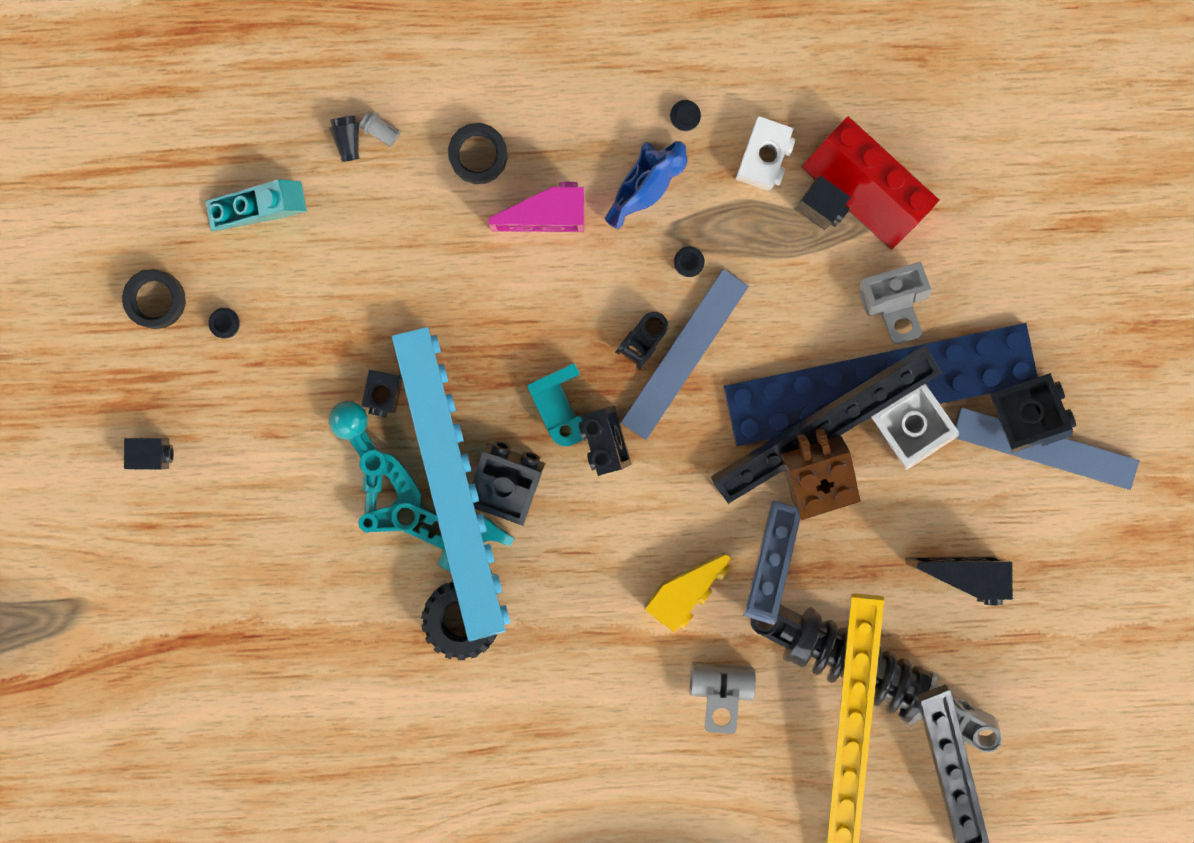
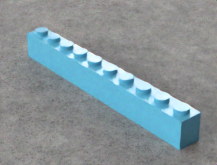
[392,327,510,642]

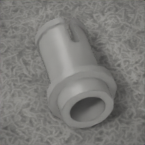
[359,111,401,148]

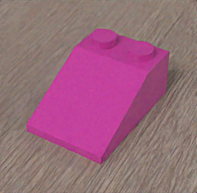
[488,181,584,232]

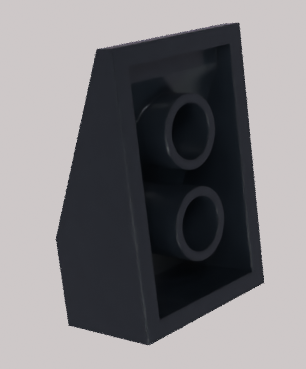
[905,557,1013,606]

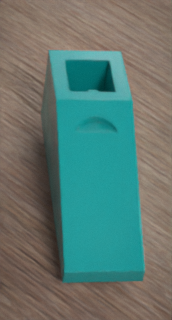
[205,179,307,231]

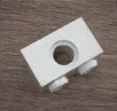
[735,116,796,191]

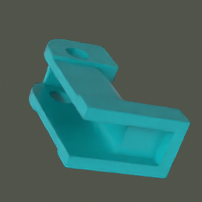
[527,363,583,447]

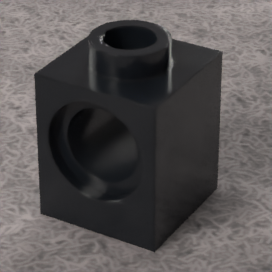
[361,370,403,417]
[124,438,174,470]

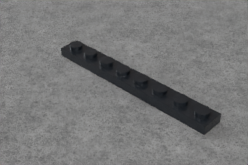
[711,345,942,504]

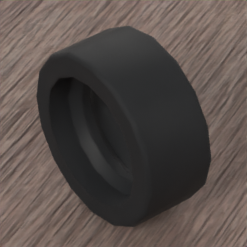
[448,123,508,184]
[122,269,186,329]

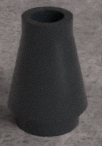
[329,115,360,162]

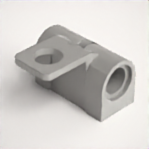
[860,262,931,344]
[689,662,756,734]

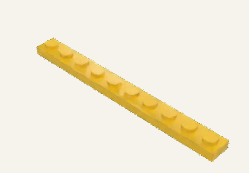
[827,593,884,843]

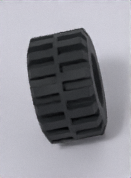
[421,580,500,660]

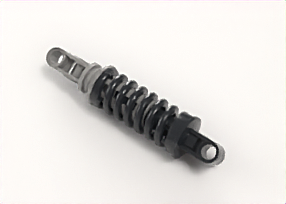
[751,604,1002,752]

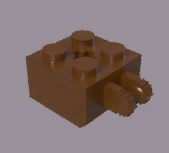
[781,428,861,520]

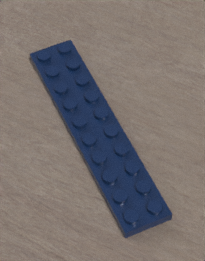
[723,323,1038,446]

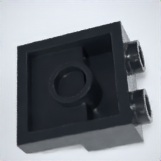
[990,373,1077,453]
[578,406,632,476]
[472,441,546,526]

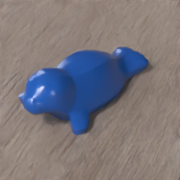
[605,141,687,229]

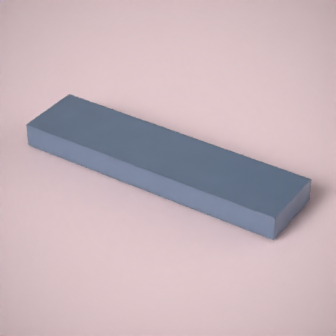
[743,500,800,625]

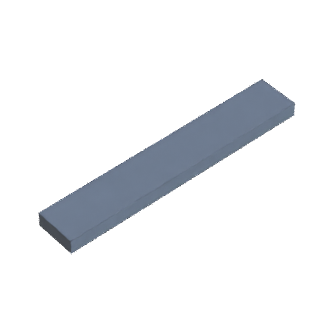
[621,269,749,440]
[954,408,1140,490]

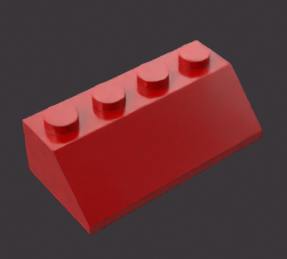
[801,116,940,250]

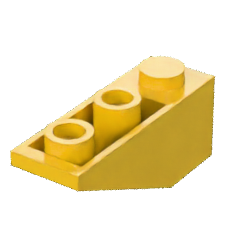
[644,553,731,633]

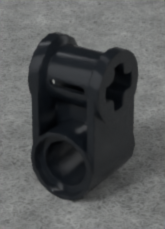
[615,312,668,371]

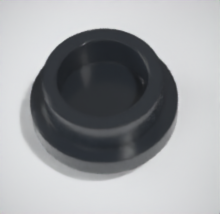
[670,100,701,131]
[674,246,705,277]
[208,308,240,339]

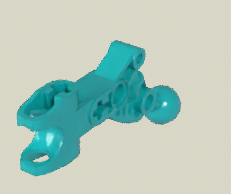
[328,401,515,576]

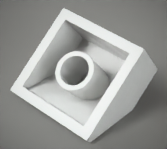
[871,384,959,470]

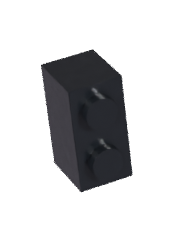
[795,175,851,230]

